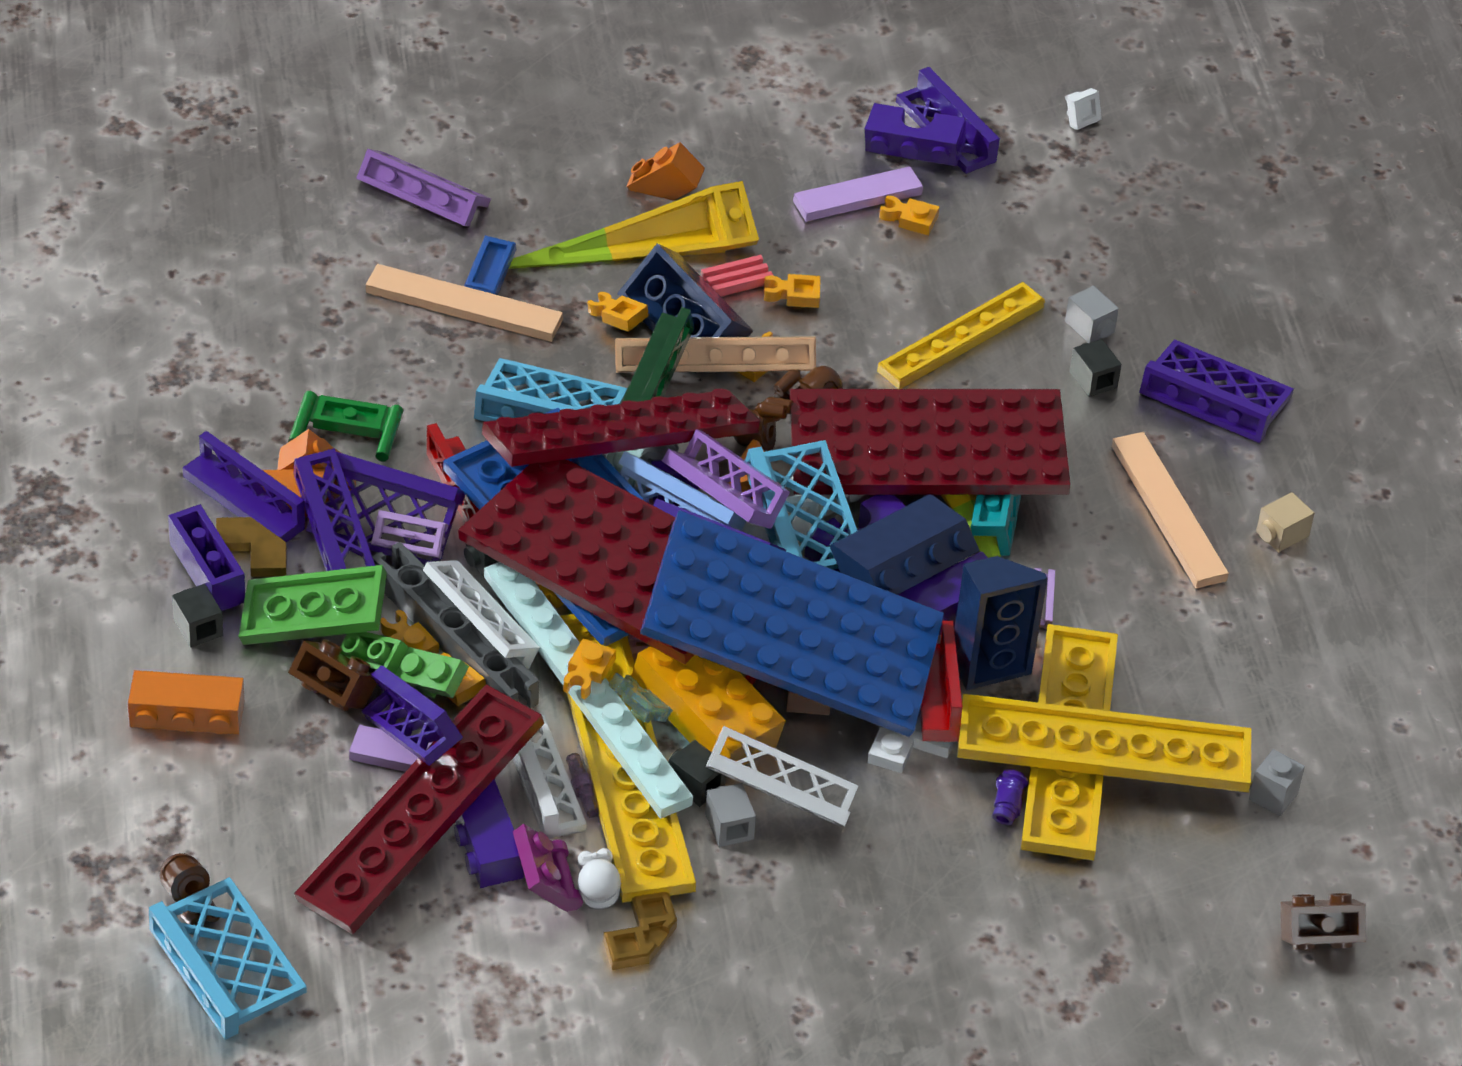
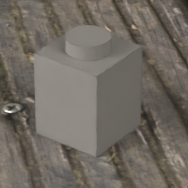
[1065,286,1119,343]
[1249,749,1305,816]
[705,783,756,847]

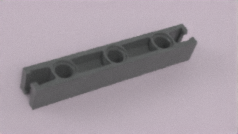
[372,542,539,708]

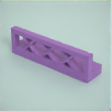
[356,149,491,227]
[662,429,790,529]

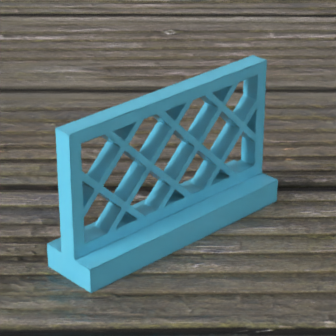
[474,358,628,422]
[745,440,858,570]
[149,877,307,1040]

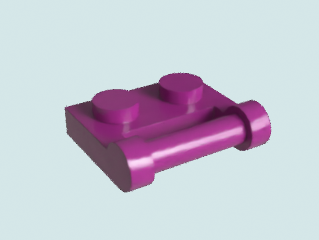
[513,824,583,912]

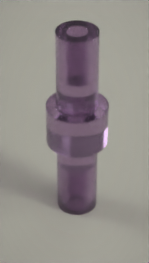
[566,753,599,818]

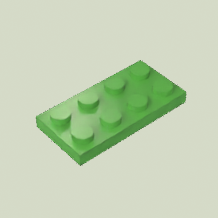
[238,565,387,645]

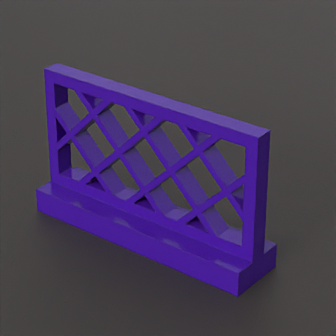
[1139,339,1294,443]
[306,449,465,566]

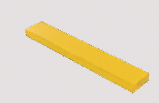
[877,282,1045,389]

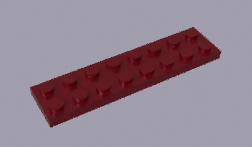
[482,389,760,467]
[294,684,544,935]

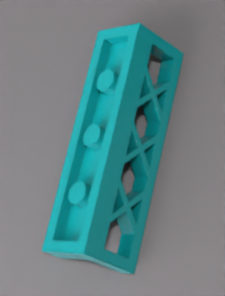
[971,494,1021,556]

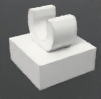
[1065,88,1102,130]

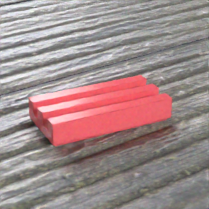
[701,255,774,297]

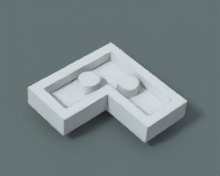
[867,711,954,773]

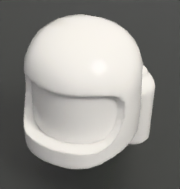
[578,848,621,910]

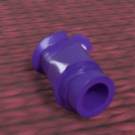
[992,769,1029,825]

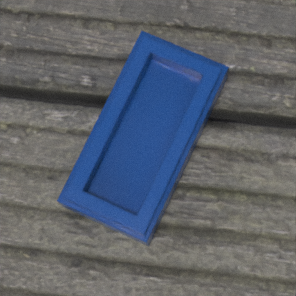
[464,235,517,295]

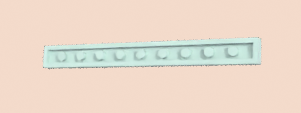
[484,562,693,819]

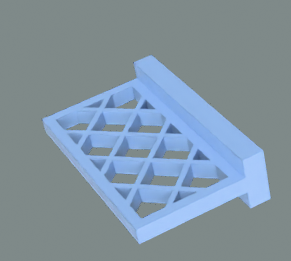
[619,451,746,531]

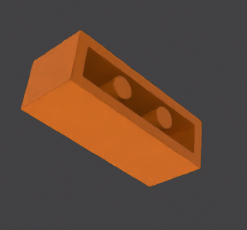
[128,670,245,735]

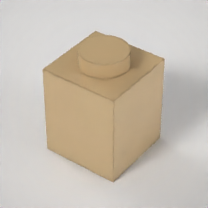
[1256,492,1315,553]

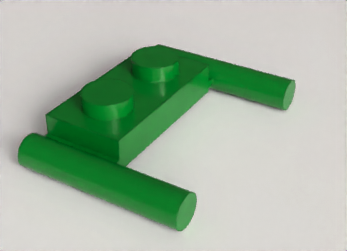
[288,391,404,462]

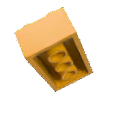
[630,646,786,765]

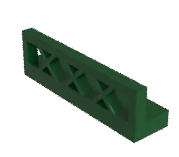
[621,307,694,403]

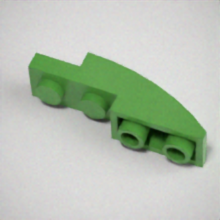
[340,632,469,698]

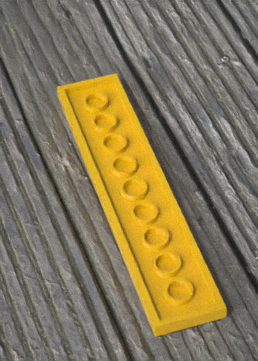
[560,614,696,903]

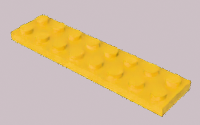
[1020,624,1118,861]
[957,694,1251,793]

